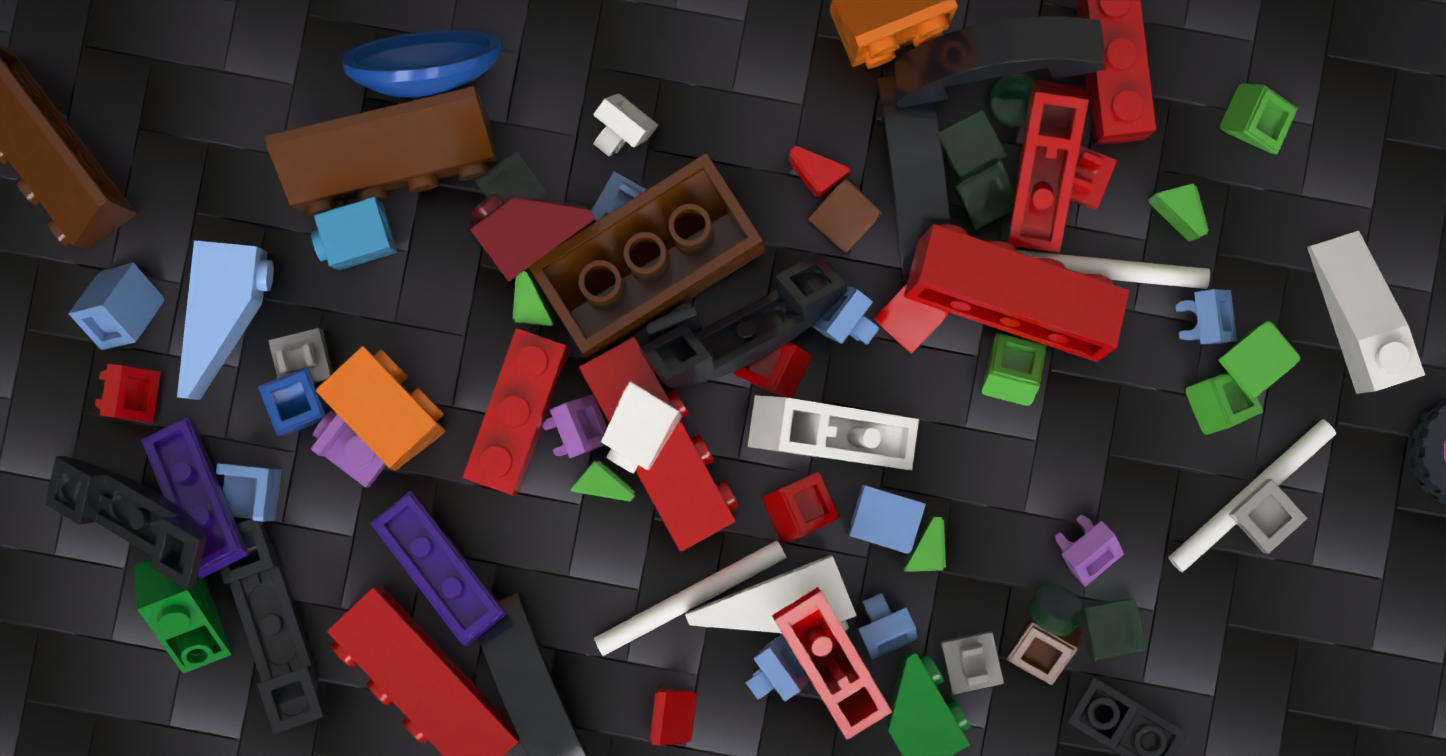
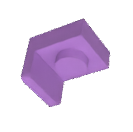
[311,410,386,488]

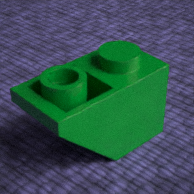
[134,558,232,674]
[885,649,971,756]

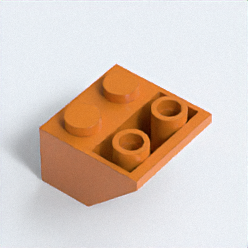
[830,0,958,69]
[315,346,446,471]

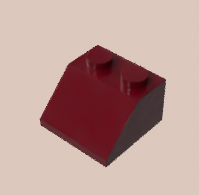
[469,192,595,282]

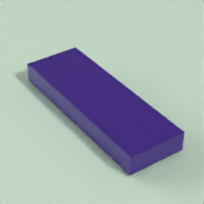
[141,416,249,579]
[370,490,508,646]

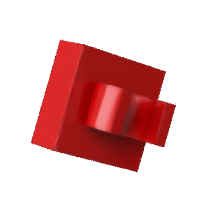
[1070,145,1117,211]
[95,364,161,423]

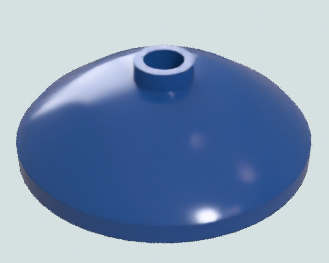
[342,30,502,101]

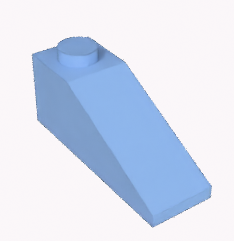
[177,240,274,400]

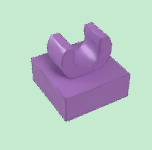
[542,394,607,458]
[1055,515,1124,587]

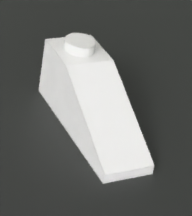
[1307,231,1425,394]
[601,382,682,474]
[748,395,919,470]
[685,555,857,633]

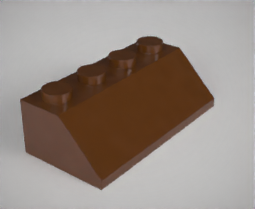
[0,44,138,251]
[264,86,500,217]
[529,153,765,361]

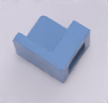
[68,262,164,350]
[216,463,282,522]
[847,485,926,553]

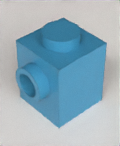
[311,197,398,271]

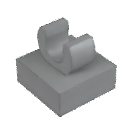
[268,328,333,384]
[1228,479,1308,554]
[940,631,1004,695]

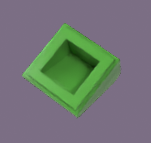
[1220,83,1298,155]
[1148,183,1209,242]
[513,267,558,326]
[1218,321,1301,400]
[982,332,1047,406]
[1185,371,1264,435]
[570,461,637,502]
[901,516,946,572]

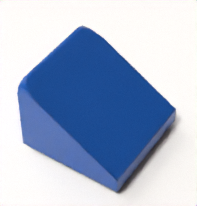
[258,367,330,436]

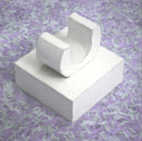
[593,93,658,157]

